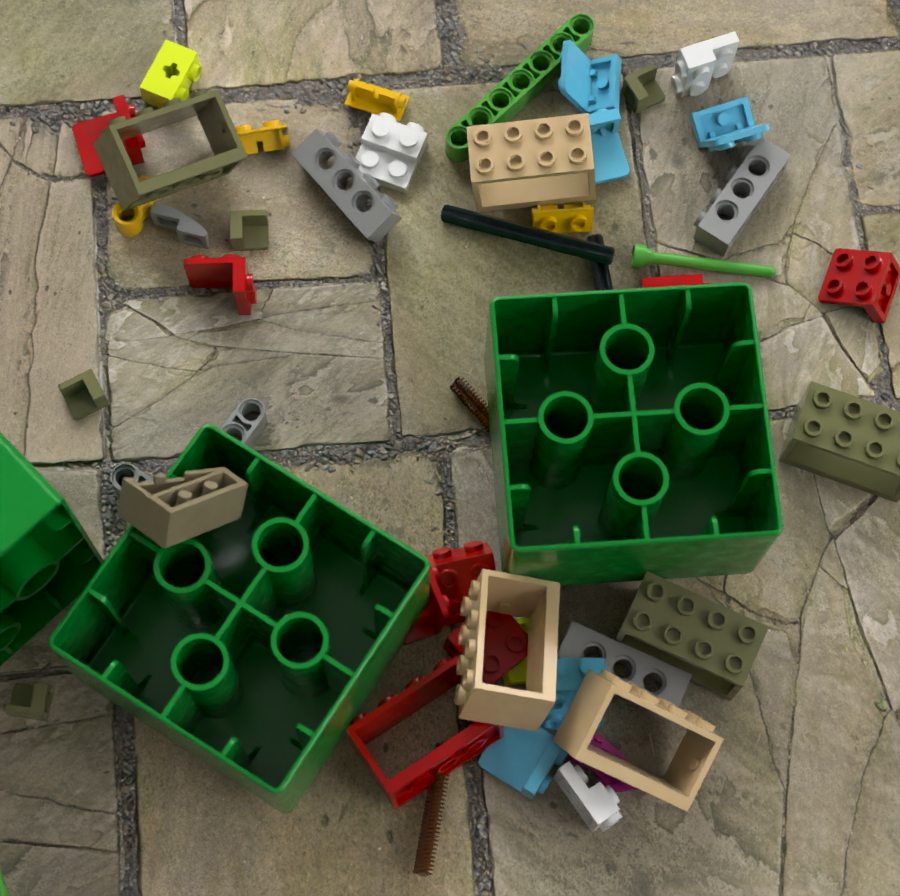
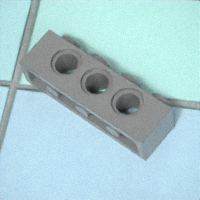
[292,128,402,243]
[693,138,791,257]
[557,621,692,707]

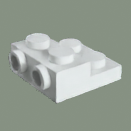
[671,31,740,98]
[355,113,428,194]
[554,761,622,832]

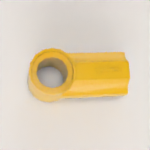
[112,175,158,237]

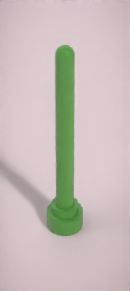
[631,243,776,278]

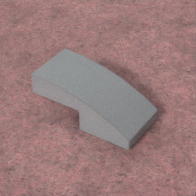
[150,202,210,249]

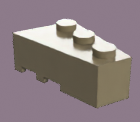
[117,467,248,549]

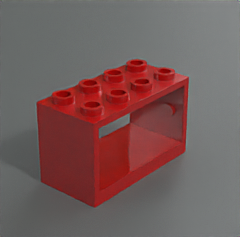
[346,655,504,810]

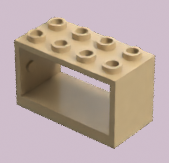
[467,113,596,212]
[454,569,560,732]
[553,669,724,812]

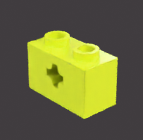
[139,39,202,109]

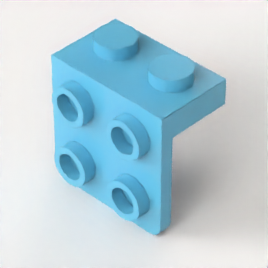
[558,40,622,114]
[689,97,770,152]
[589,108,630,185]
[540,658,606,730]
[478,726,568,800]

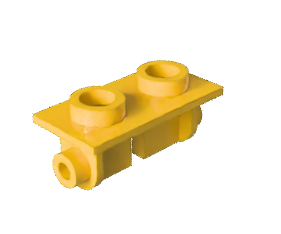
[344,79,410,123]
[235,120,290,155]
[531,201,594,233]

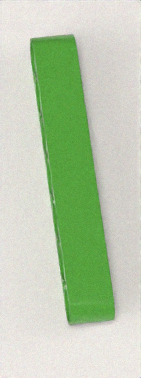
[445,13,595,163]

